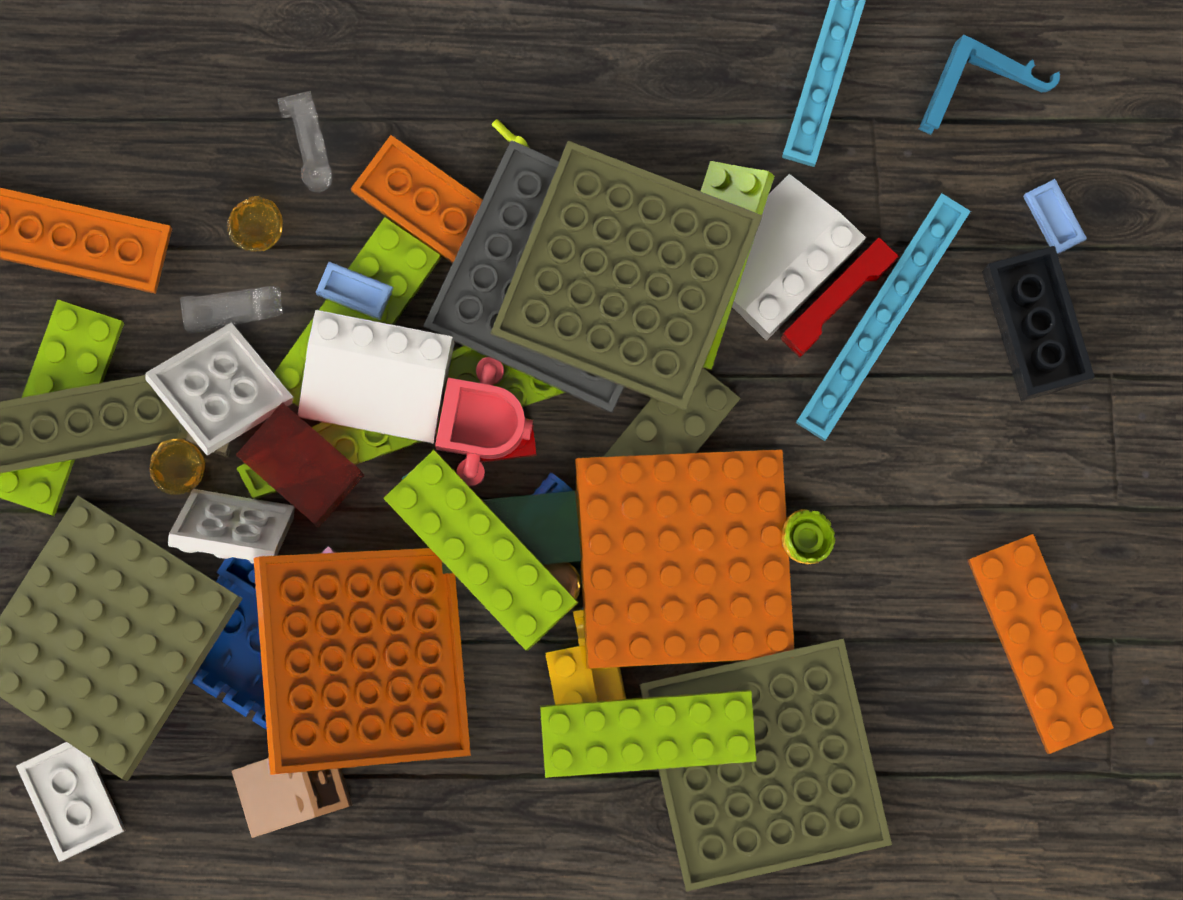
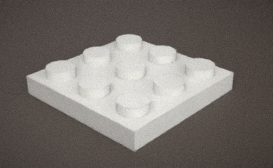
[146,322,293,455]
[168,489,295,563]

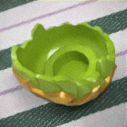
[782,509,835,564]

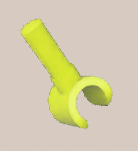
[492,119,529,148]

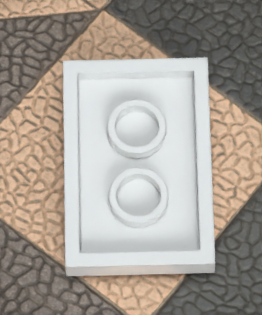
[16,742,126,862]

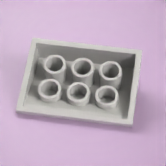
[732,174,866,341]
[298,310,454,444]

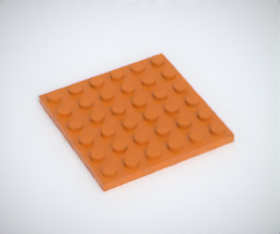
[575,450,794,669]
[254,548,471,775]

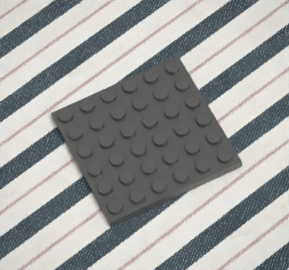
[424,140,625,413]

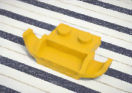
[545,610,626,705]

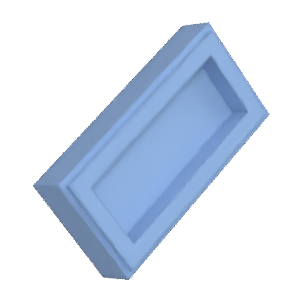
[1023,179,1087,254]
[316,262,393,320]

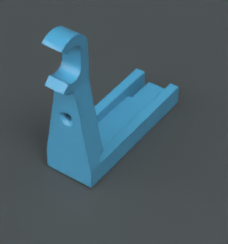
[919,34,1060,135]

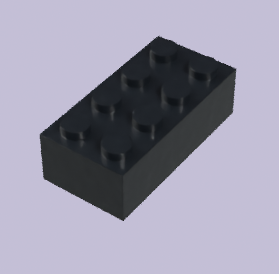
[982,246,1095,401]

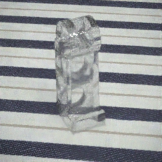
[277,91,333,192]
[180,286,283,334]

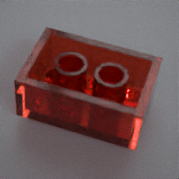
[236,402,365,527]

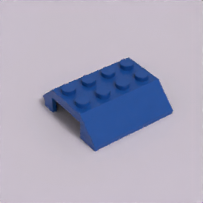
[193,557,267,730]

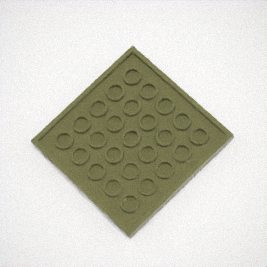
[491,141,763,411]
[0,495,243,781]
[639,638,892,892]

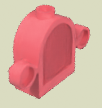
[435,357,533,487]

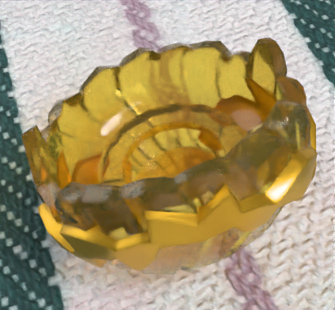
[227,196,283,252]
[150,438,205,495]

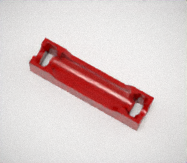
[781,238,899,358]

